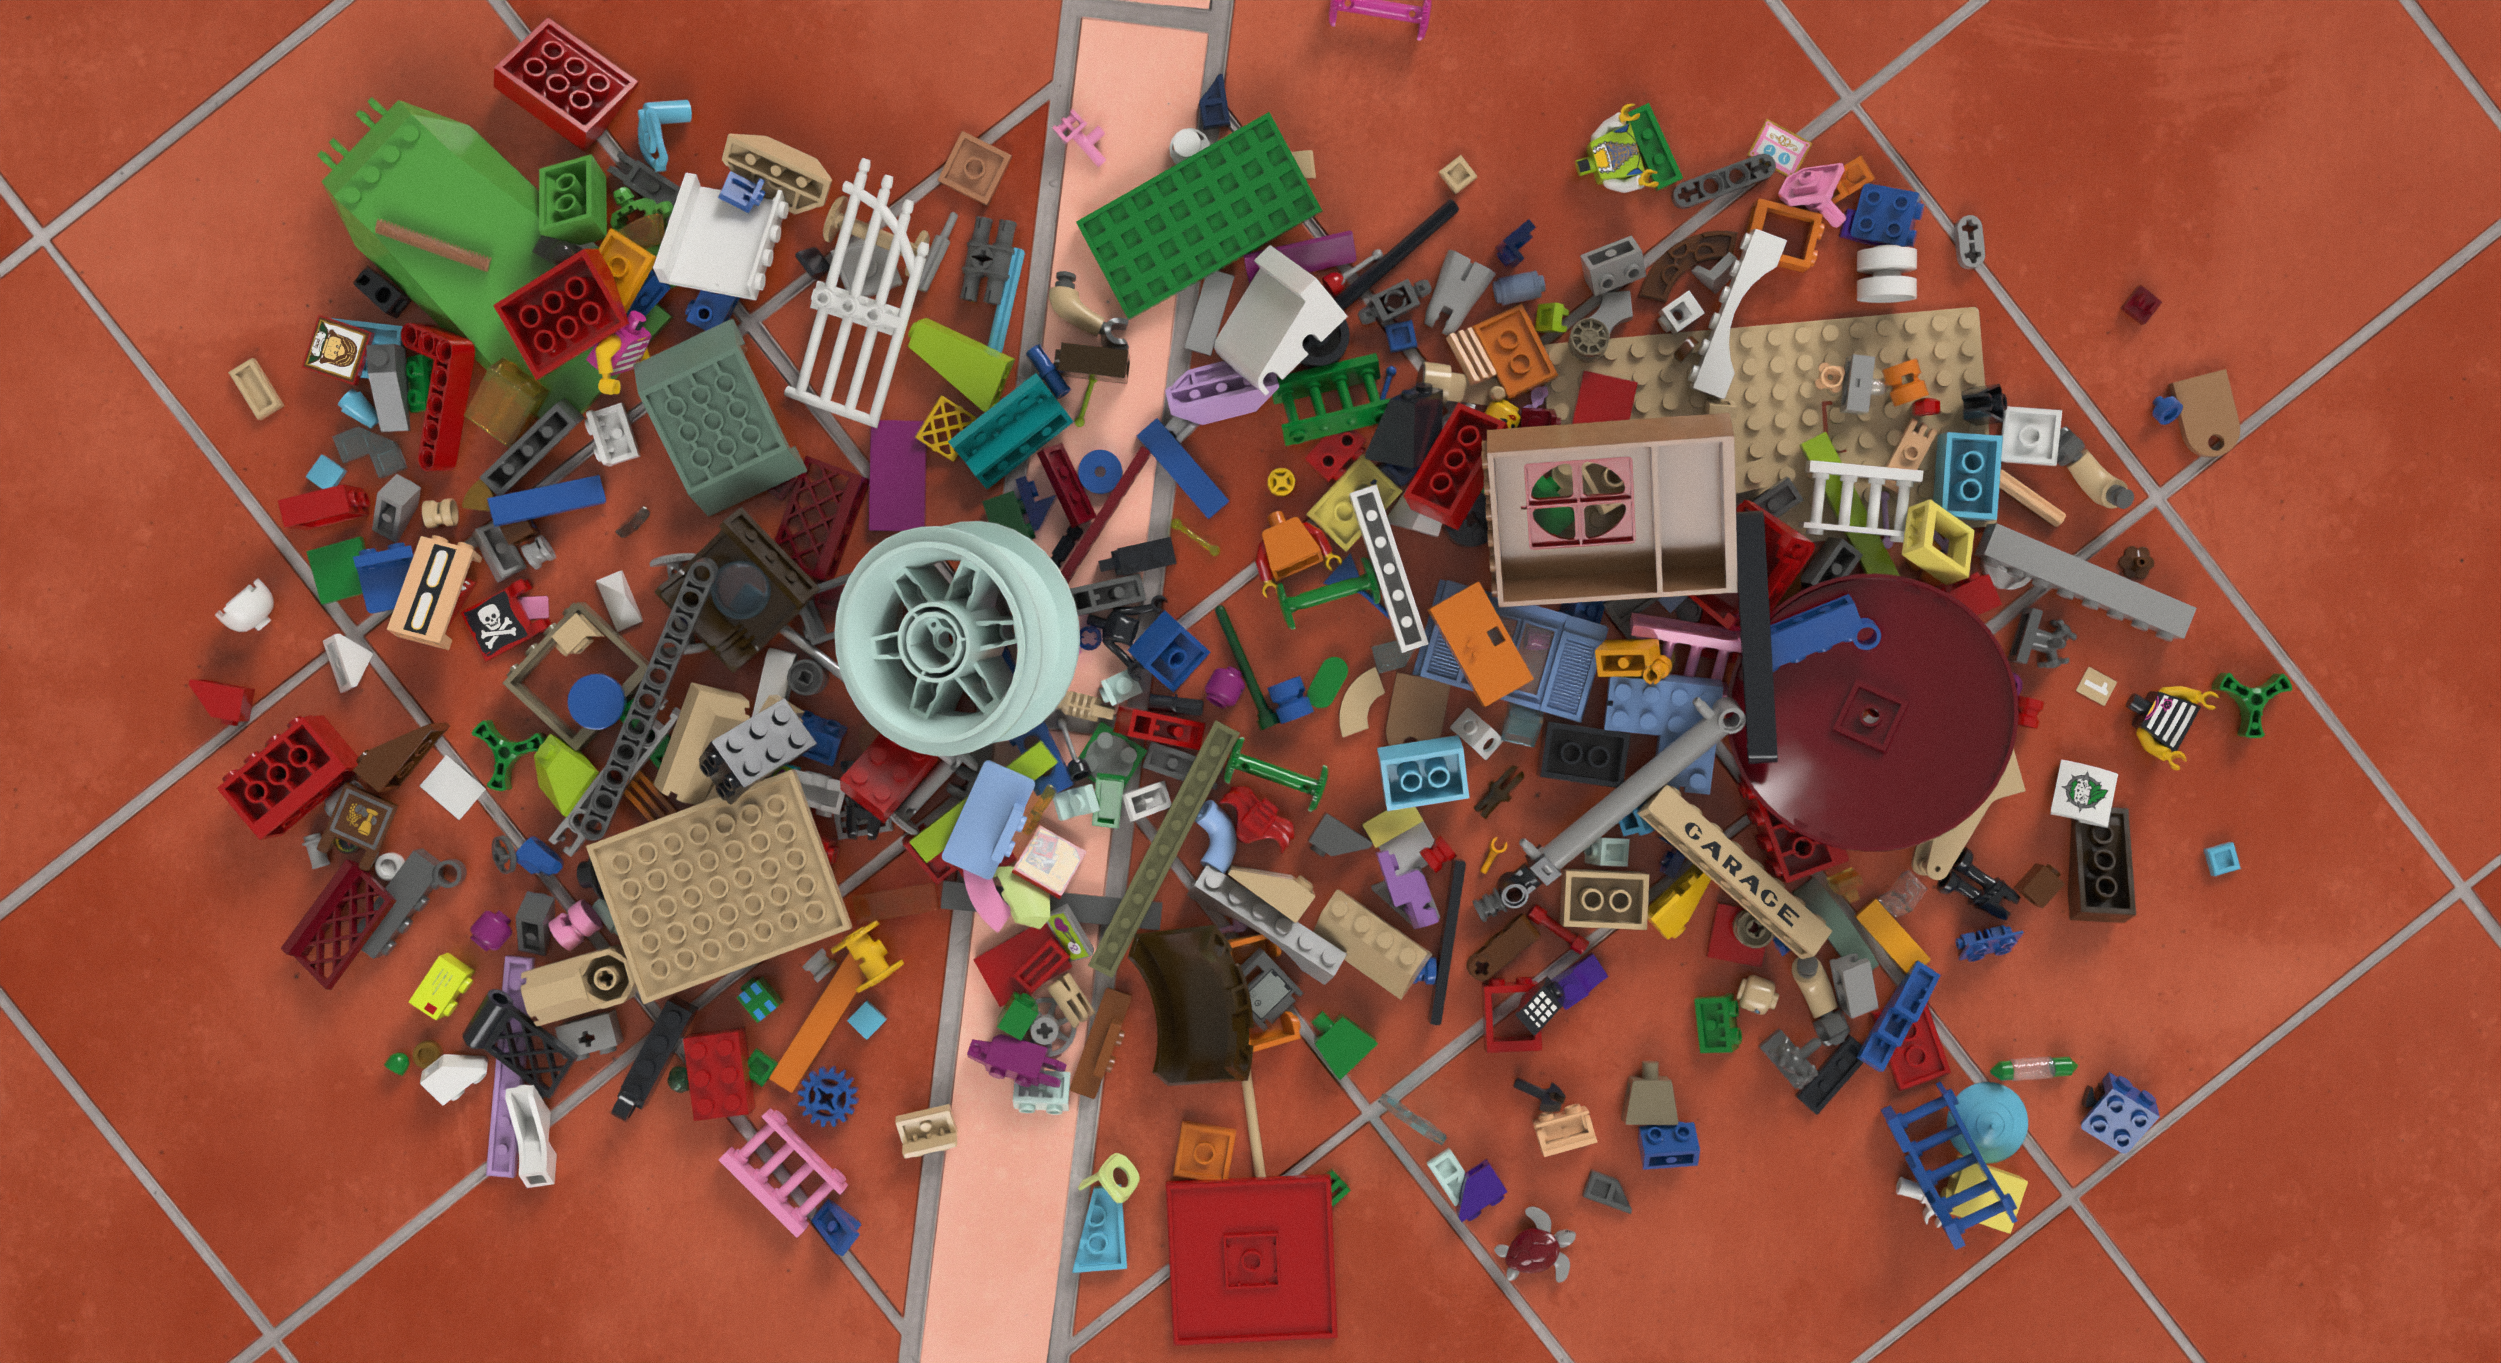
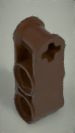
[1466,913,1541,981]

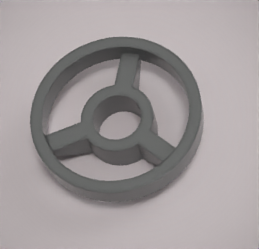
[492,835,517,874]

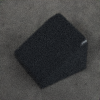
[795,247,830,280]

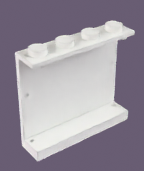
[653,173,789,300]

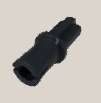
[1148,693,1204,716]

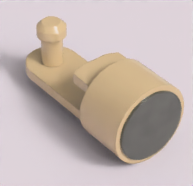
[1416,361,1506,406]

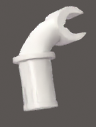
[1896,1177,1942,1228]

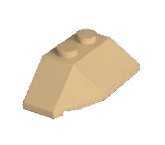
[722,134,832,214]

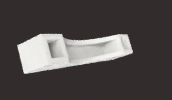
[1688,229,1787,399]

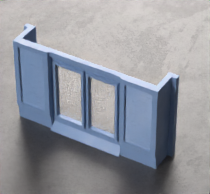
[1412,579,1609,723]

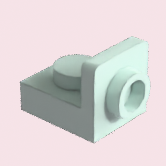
[1099,669,1143,706]
[1052,784,1100,821]
[1584,837,1630,867]

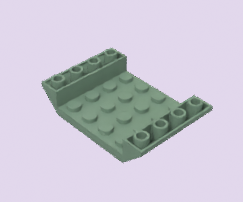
[633,319,807,517]

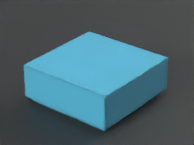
[306,454,347,489]
[2203,842,2241,876]
[847,1000,887,1040]

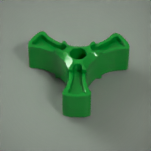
[2212,673,2292,738]
[472,720,547,791]

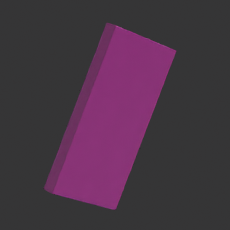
[869,420,927,531]

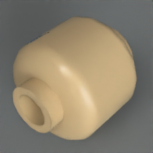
[1736,975,1779,1015]

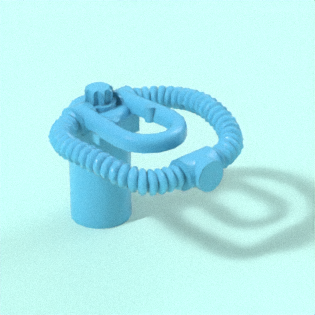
[638,100,692,172]

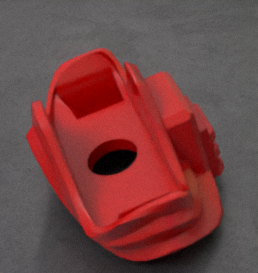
[1219,786,1295,854]

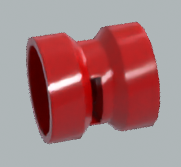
[2018,696,2045,729]
[1419,835,1457,873]

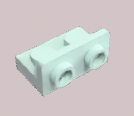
[1013,1070,1071,1115]

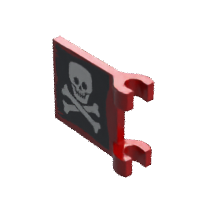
[460,579,552,662]

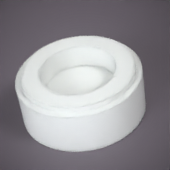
[375,853,405,881]

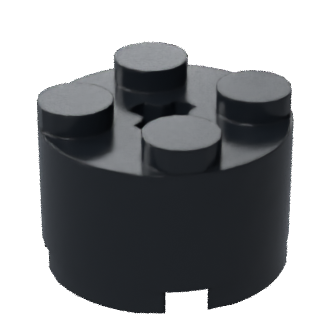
[1442,492,1488,548]

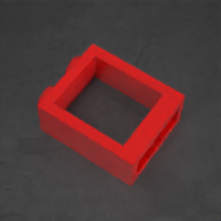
[277,484,370,530]
[1482,977,1542,1053]

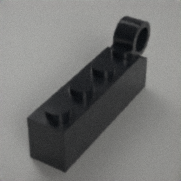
[611,996,699,1122]

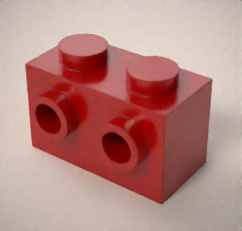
[1304,429,1367,483]

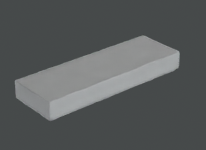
[1184,271,1235,357]

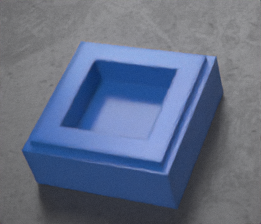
[1385,320,1418,354]

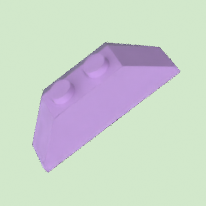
[1165,361,1279,425]

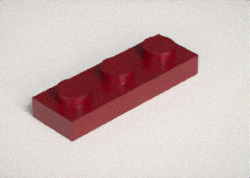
[1037,443,1097,528]

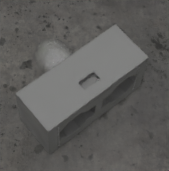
[1840,354,1888,415]

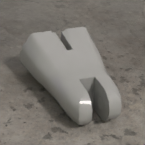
[1424,250,1496,336]

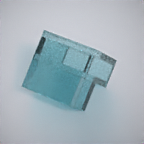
[1501,702,1544,747]

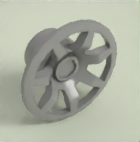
[1022,997,1076,1057]

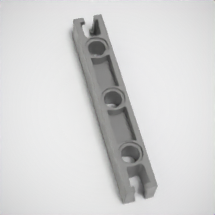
[549,699,681,857]

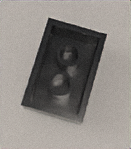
[1536,721,1631,788]

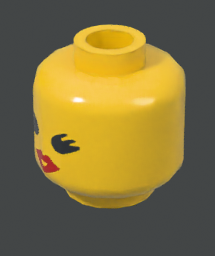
[1485,400,1521,428]

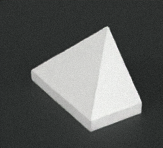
[596,570,644,632]
[323,634,373,693]

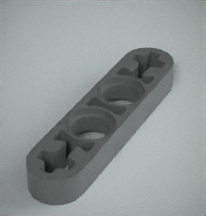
[1671,154,1776,209]

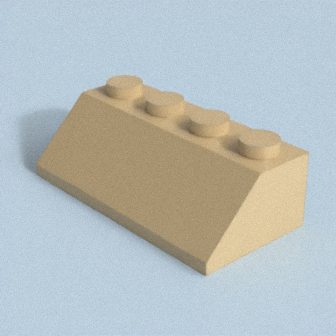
[1313,889,1432,1000]

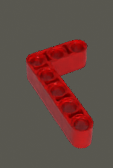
[401,323,475,471]

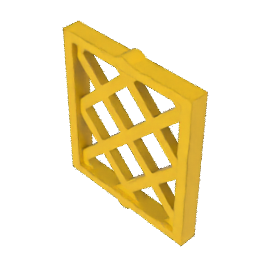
[915,395,977,462]

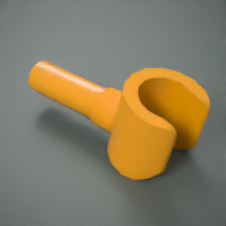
[1480,837,1507,874]

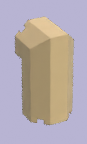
[653,683,750,805]
[521,944,638,1026]

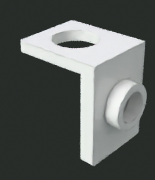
[1450,708,1504,760]

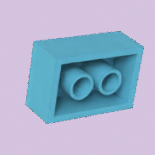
[1933,432,2003,521]
[1377,735,1469,811]

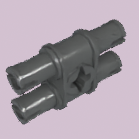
[959,216,1017,305]

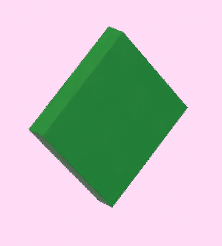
[306,537,366,605]

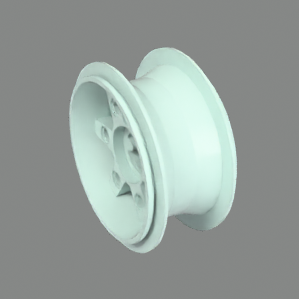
[835,521,1080,756]

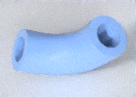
[1195,800,1237,874]

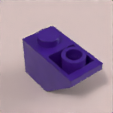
[1456,1159,1507,1222]

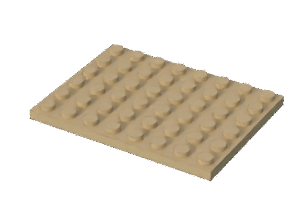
[586,769,853,1004]

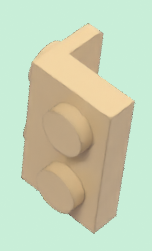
[895,1104,958,1158]

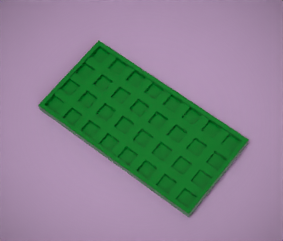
[1076,112,1323,320]

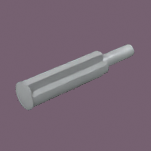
[918,212,958,292]

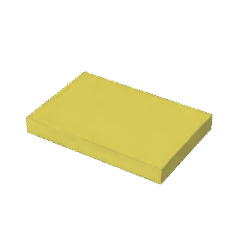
[1306,454,1402,552]

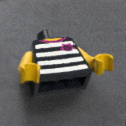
[2126,686,2219,771]

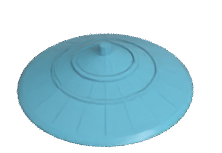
[1947,1082,2028,1164]

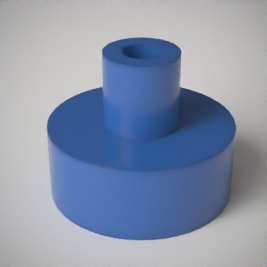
[2152,396,2183,425]

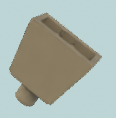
[1621,1061,1678,1125]

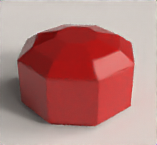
[1912,398,1941,416]

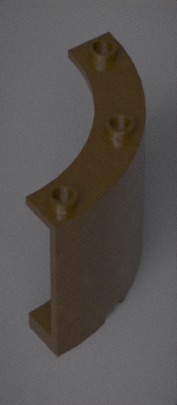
[1128,925,1254,1086]

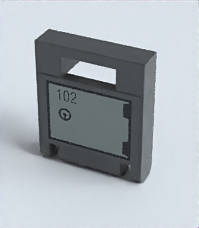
[1241,947,1304,1032]

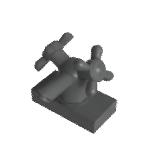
[2008,608,2077,668]
[1758,1028,1822,1089]

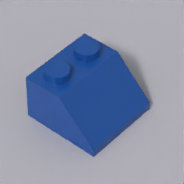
[1127,610,1211,693]

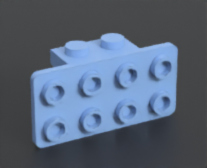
[942,760,1035,880]

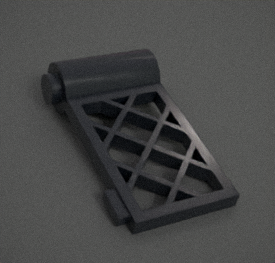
[462,989,579,1099]

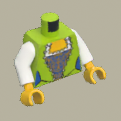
[1575,104,1659,193]

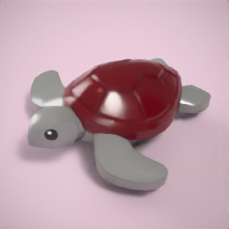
[1494,1206,1576,1283]

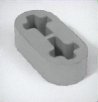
[1954,215,1985,269]

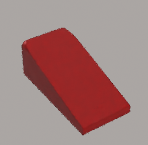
[902,823,958,885]

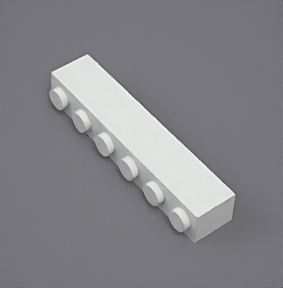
[1349,485,1429,653]

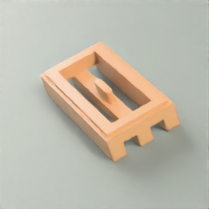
[1446,327,1497,385]

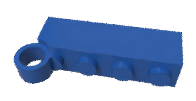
[1770,594,1881,672]

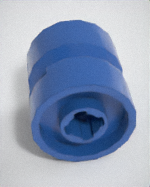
[1267,676,1314,724]

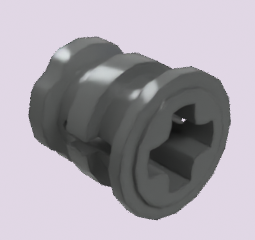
[1472,887,1508,922]

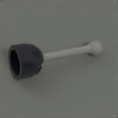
[1057,718,1091,781]

